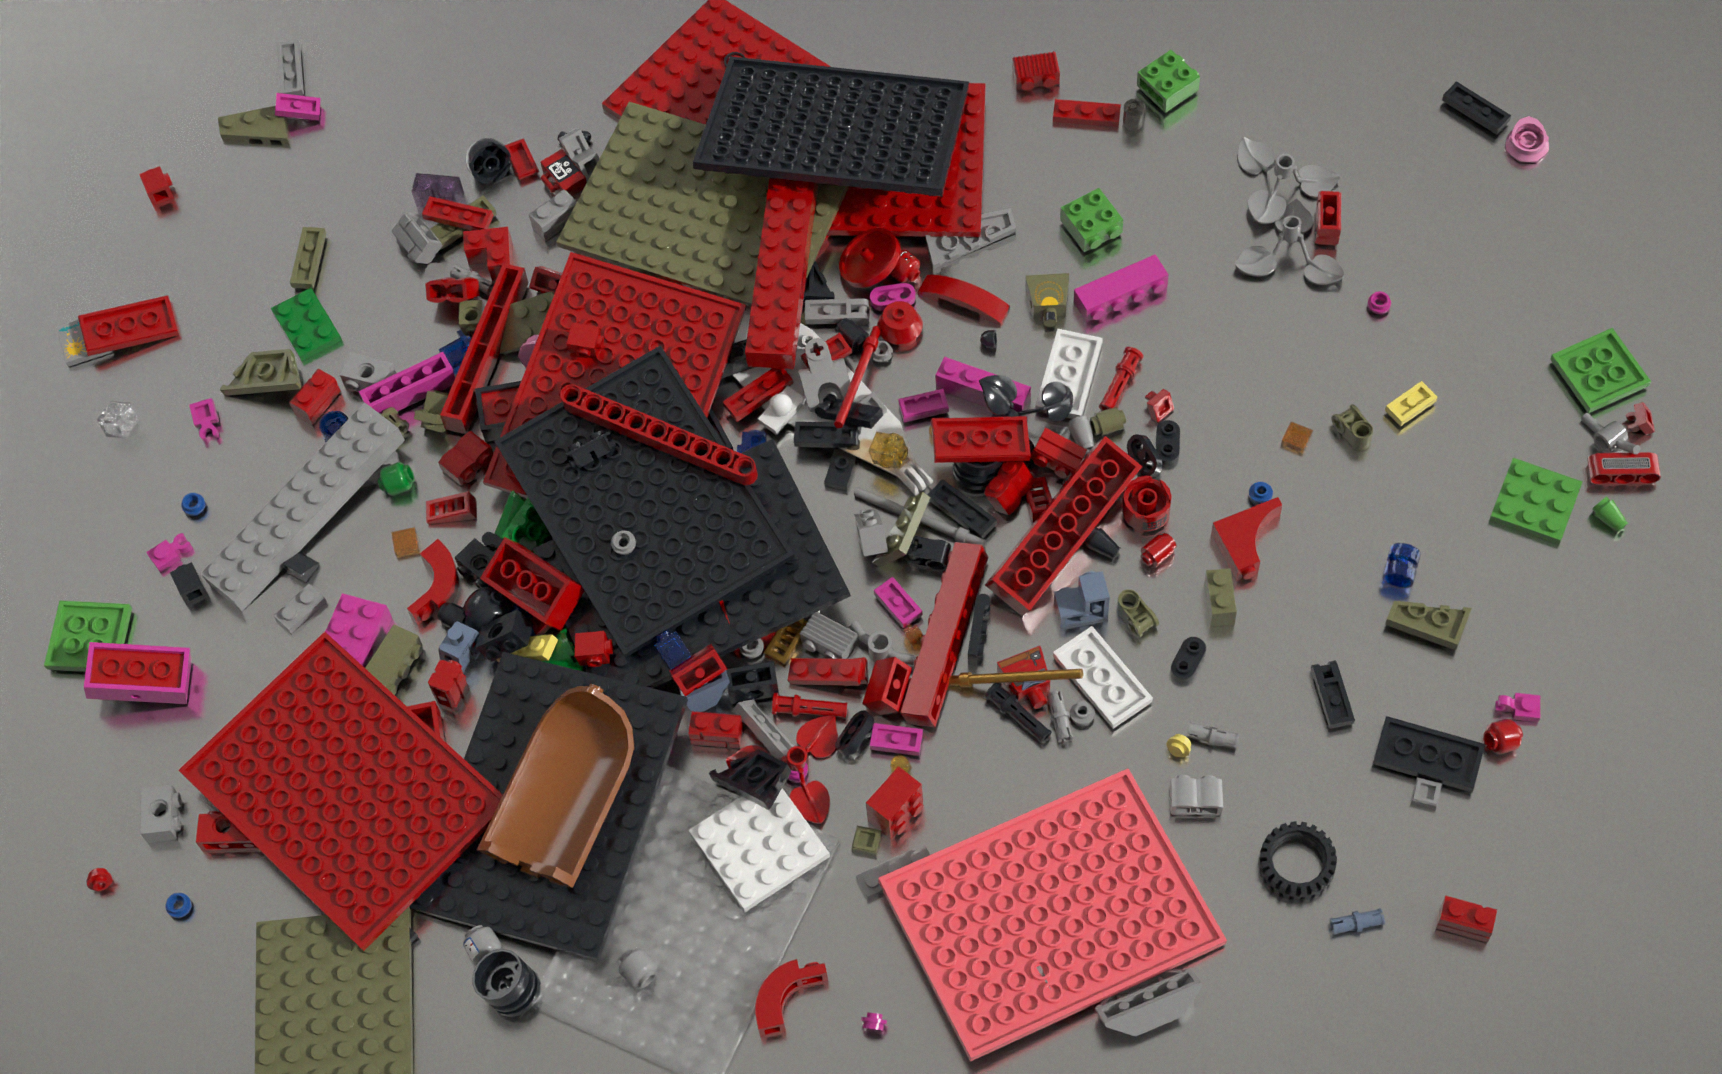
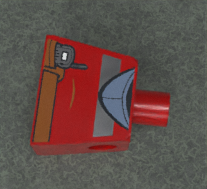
[997,646,1050,709]

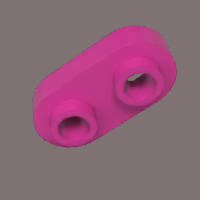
[870,283,916,311]

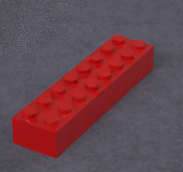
[985,436,1142,616]

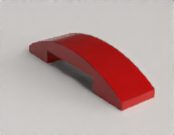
[917,274,1010,326]

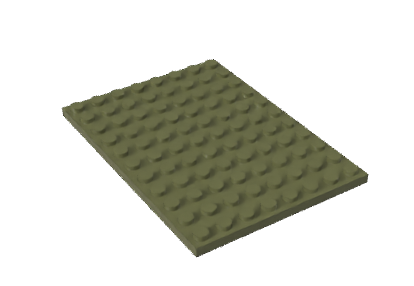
[556,102,849,308]

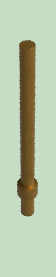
[948,669,1084,687]

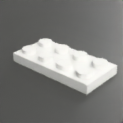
[1035,329,1103,419]
[1053,626,1153,729]

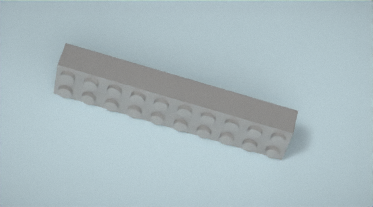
[201,402,405,612]

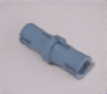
[1329,908,1385,935]

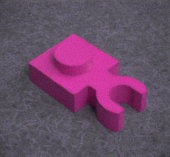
[189,398,219,442]
[146,533,193,573]

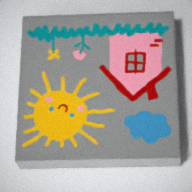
[56,320,112,367]

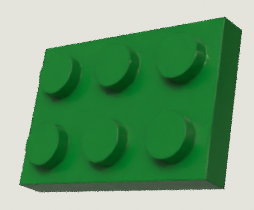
[271,288,342,361]

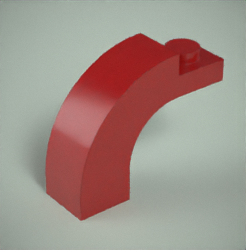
[407,539,459,625]
[755,959,828,1037]

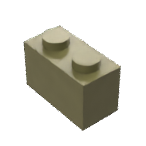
[1204,568,1237,627]

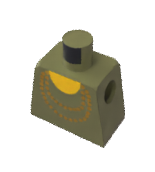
[1025,273,1069,327]

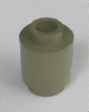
[1089,407,1126,436]

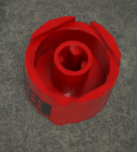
[1122,476,1172,533]

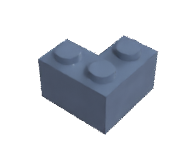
[1054,571,1110,628]

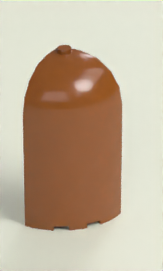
[477,684,634,888]

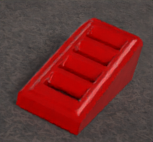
[1025,477,1052,524]
[426,491,477,524]

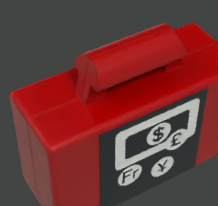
[540,149,587,196]

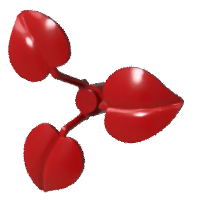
[726,716,838,824]

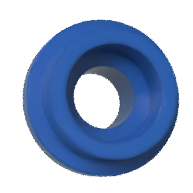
[1249,482,1273,505]
[181,493,206,516]
[165,893,192,918]

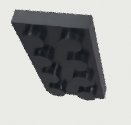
[1373,716,1485,792]

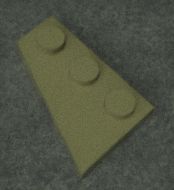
[218,106,289,144]
[873,492,930,567]
[1385,601,1472,650]

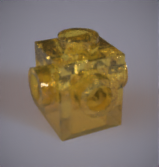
[868,431,908,469]

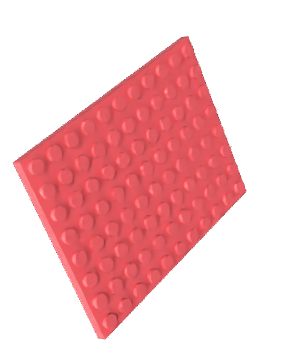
[878,768,1227,1062]

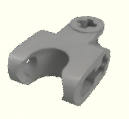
[798,338,850,412]

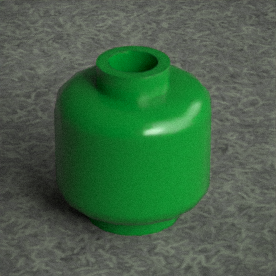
[377,462,415,496]

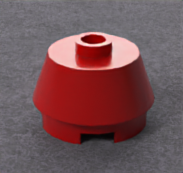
[877,301,923,348]

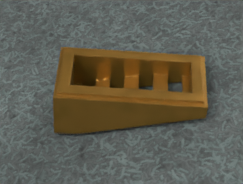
[764,619,808,665]

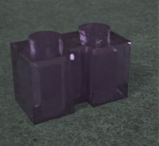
[411,173,464,207]

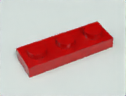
[1053,99,1121,127]
[422,196,494,230]
[723,368,794,422]
[787,658,863,686]

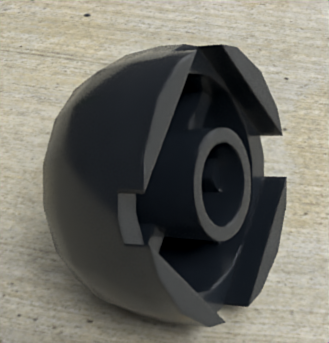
[466,138,511,184]
[462,586,513,632]

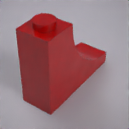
[1211,497,1282,581]

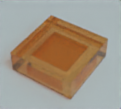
[1281,422,1313,453]
[391,527,420,556]

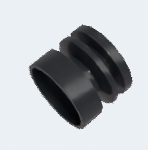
[952,461,1003,490]
[472,949,541,1017]

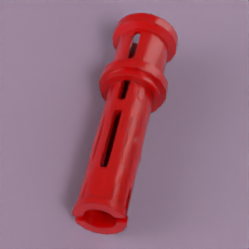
[1099,347,1144,411]
[772,693,848,718]

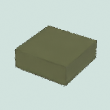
[851,825,882,857]

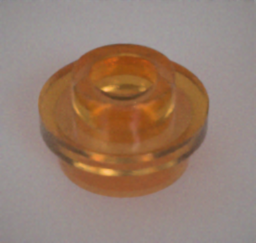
[903,623,923,646]

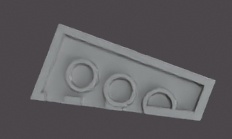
[925,208,1016,269]

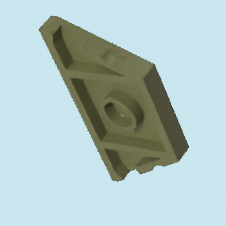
[500,291,555,355]
[220,349,301,396]

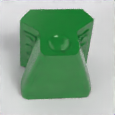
[494,490,551,553]

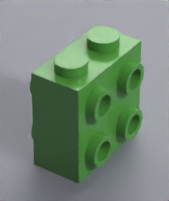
[1137,50,1200,113]
[1060,188,1123,252]

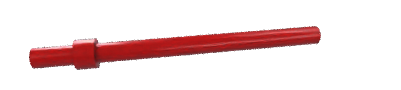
[834,326,881,428]

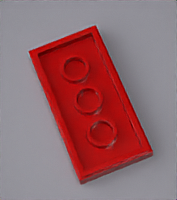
[78,295,179,356]
[931,416,1031,463]

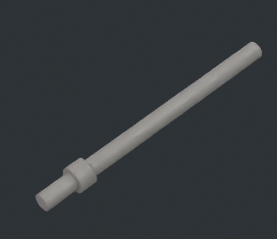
[854,487,986,548]

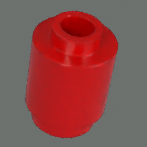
[1140,533,1177,567]

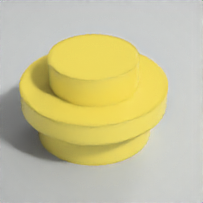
[1166,734,1191,757]

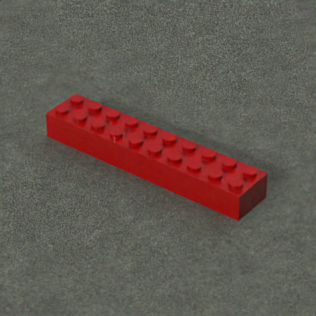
[745,178,818,369]

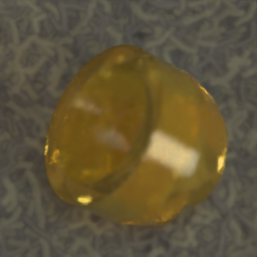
[890,755,912,773]

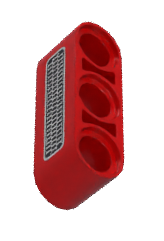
[1587,452,1661,485]

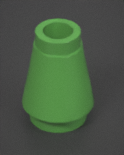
[1592,496,1628,533]

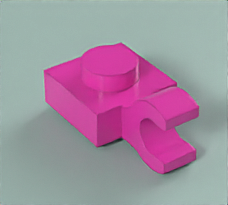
[1495,693,1540,722]

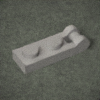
[805,299,869,325]

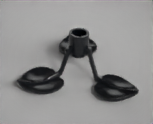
[979,375,1073,469]

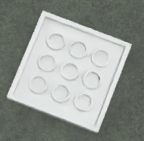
[689,788,830,912]

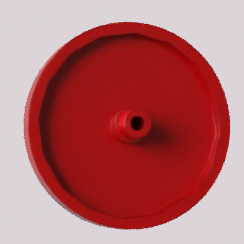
[839,228,901,288]

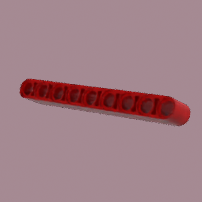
[560,384,758,485]

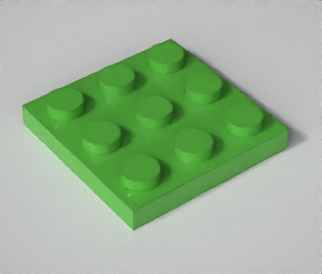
[1550,328,1651,413]
[1489,458,1583,545]
[44,600,132,672]

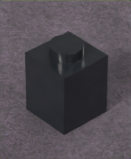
[170,562,208,606]

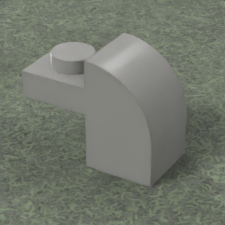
[559,128,600,182]

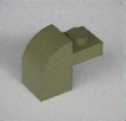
[414,390,449,432]

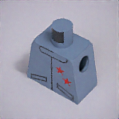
[438,622,480,675]

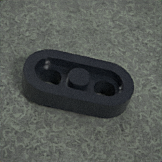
[1156,420,1180,466]
[1127,434,1162,477]
[1170,637,1206,683]
[835,710,874,756]

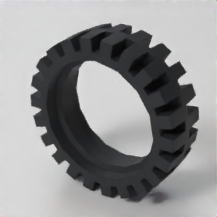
[1259,821,1337,900]

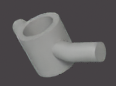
[1581,413,1640,454]
[849,621,916,665]

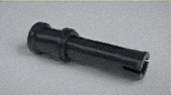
[984,683,1052,743]

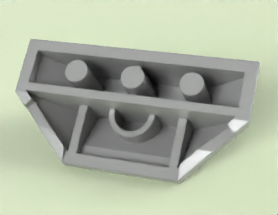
[1095,968,1202,1037]

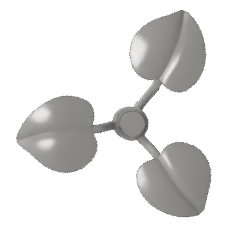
[1238,137,1340,224]
[1234,198,1344,285]

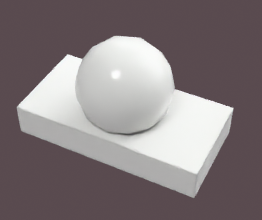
[758,386,806,435]

